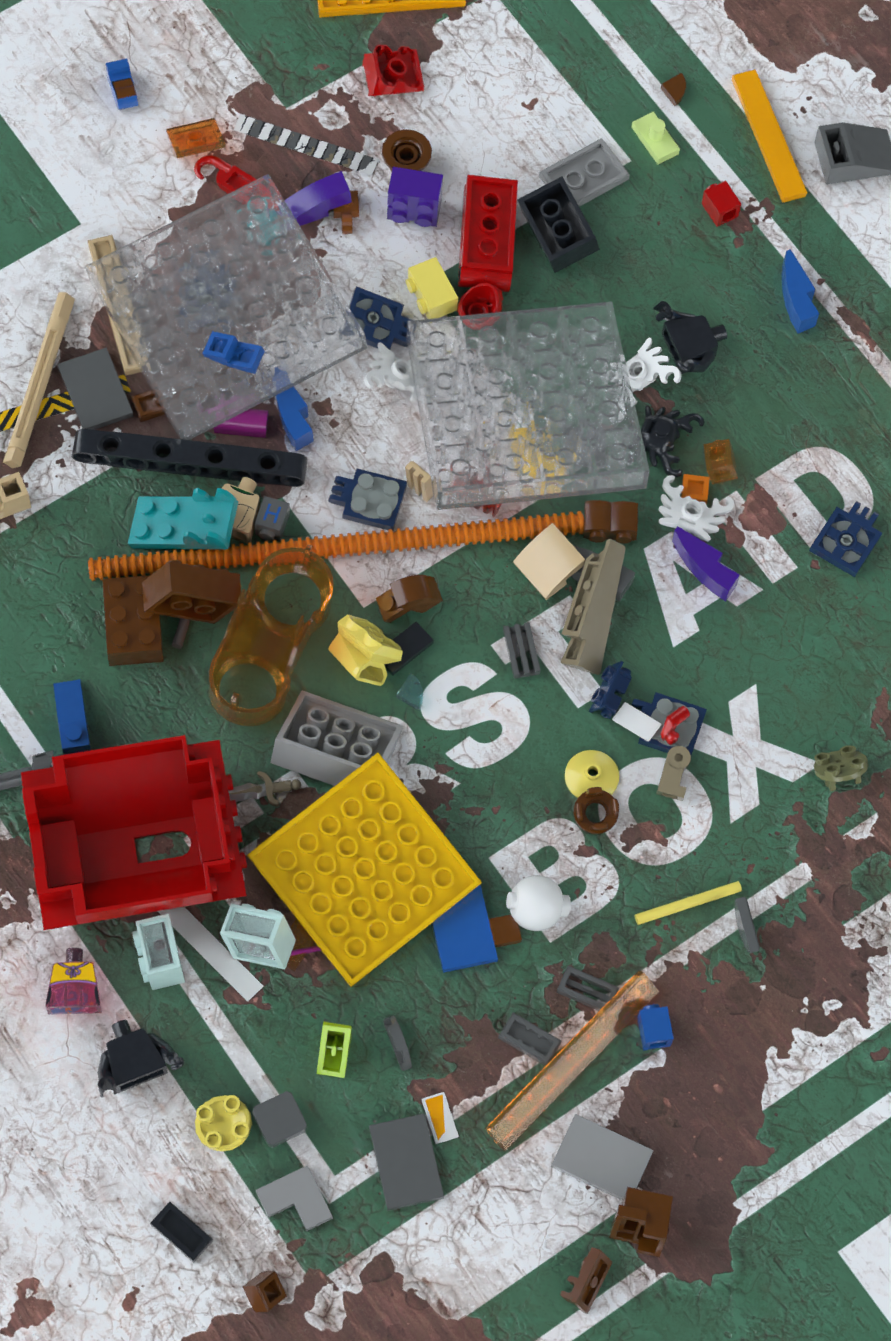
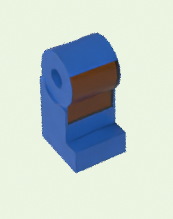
[105,58,138,110]

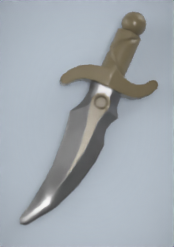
[229,771,301,807]

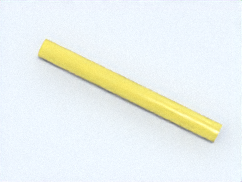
[634,881,742,925]

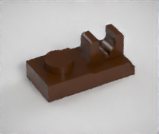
[560,1247,613,1314]

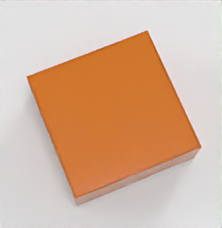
[681,474,710,504]

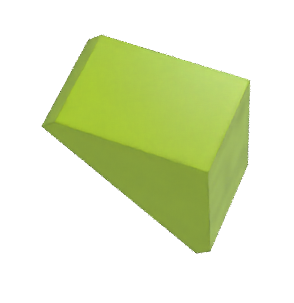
[316,1022,352,1078]

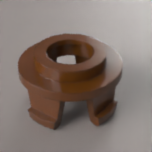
[573,787,619,834]

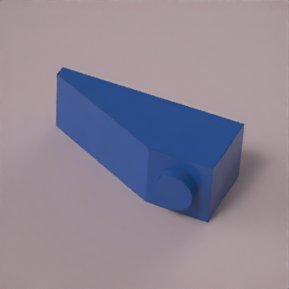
[53,679,91,755]

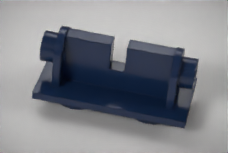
[589,661,632,719]

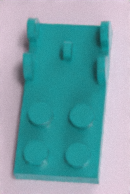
[128,488,239,549]

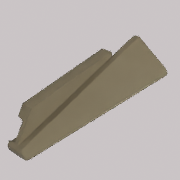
[561,539,626,675]

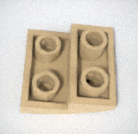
[513,523,586,600]

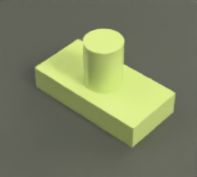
[632,112,680,164]

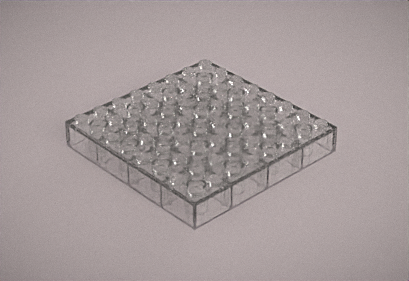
[85,174,367,440]
[407,302,650,510]

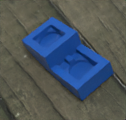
[202,331,265,374]

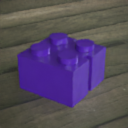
[387,167,443,227]

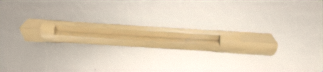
[3,292,75,468]

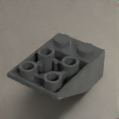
[814,122,891,185]

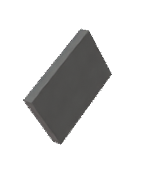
[57,348,133,430]
[369,1113,444,1211]

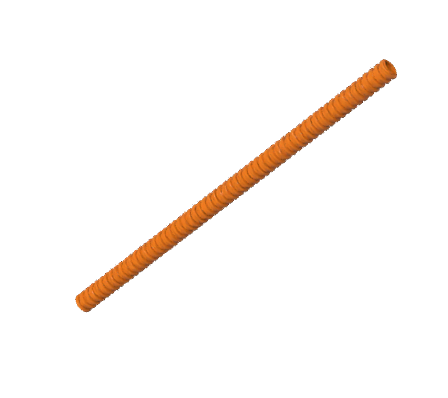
[88,511,584,581]

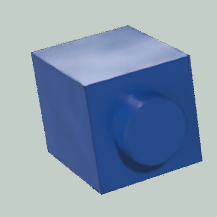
[637,1004,674,1050]

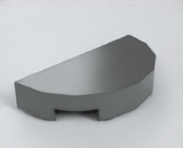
[734,897,760,953]
[383,1015,412,1071]

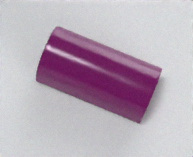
[214,405,269,438]

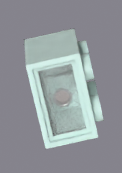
[220,904,296,969]
[132,913,185,990]

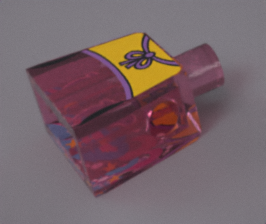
[46,948,102,1015]

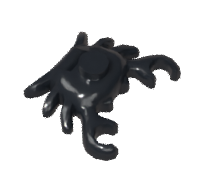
[627,405,705,477]

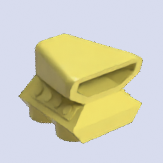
[328,614,403,686]

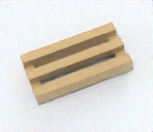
[405,461,433,502]

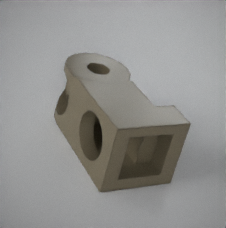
[656,746,691,801]

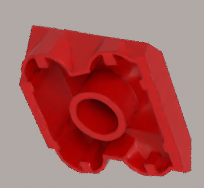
[362,44,425,96]

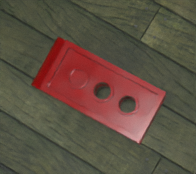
[458,175,518,292]

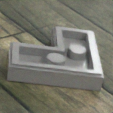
[255,1165,333,1231]

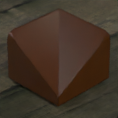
[243,1271,287,1312]

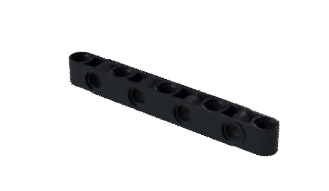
[72,429,308,487]

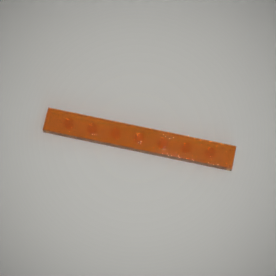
[485,970,659,1151]

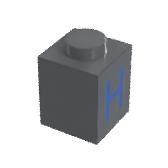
[255,496,290,542]

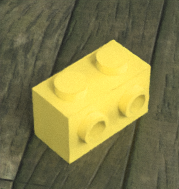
[405,257,458,321]

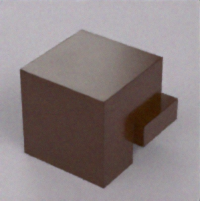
[609,1187,673,1257]

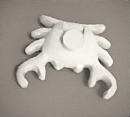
[607,338,681,417]
[364,343,431,412]
[659,475,734,542]

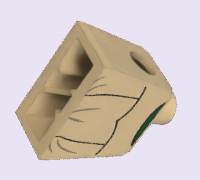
[221,477,260,544]

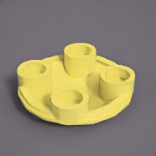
[195,1095,252,1152]

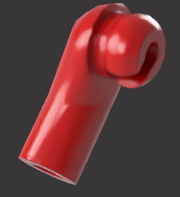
[660,706,690,745]

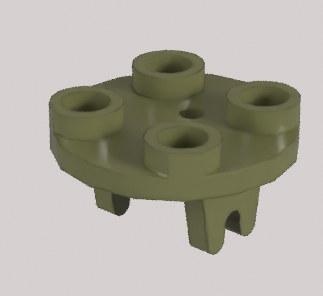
[813,745,869,792]

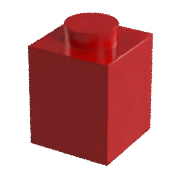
[701,181,741,227]

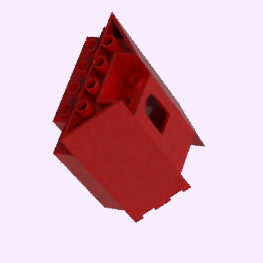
[21,735,247,930]

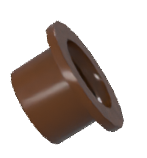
[382,129,432,173]

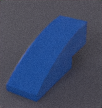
[782,249,819,334]
[275,367,314,451]

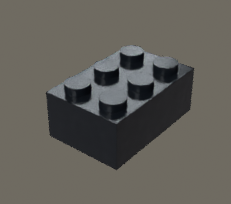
[517,176,600,273]

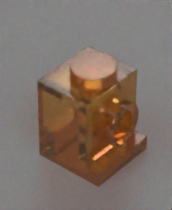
[703,439,738,484]

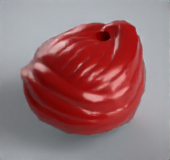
[457,283,503,328]

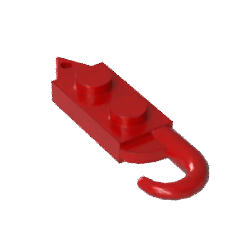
[194,155,280,212]

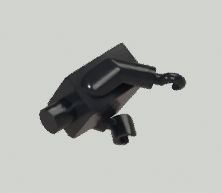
[653,301,727,374]
[97,1020,184,1097]

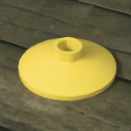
[565,750,619,798]

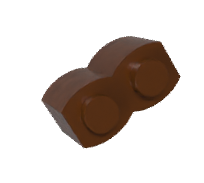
[583,500,638,544]

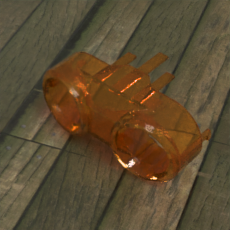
[208,544,334,726]

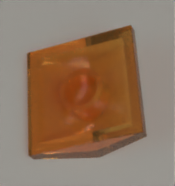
[166,118,226,159]

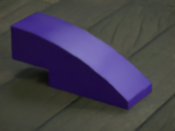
[276,171,352,232]
[672,526,740,602]

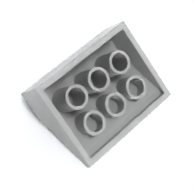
[270,690,403,786]

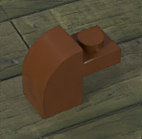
[376,575,443,623]

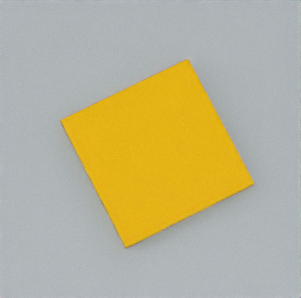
[247,752,482,987]

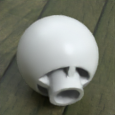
[506,875,571,931]

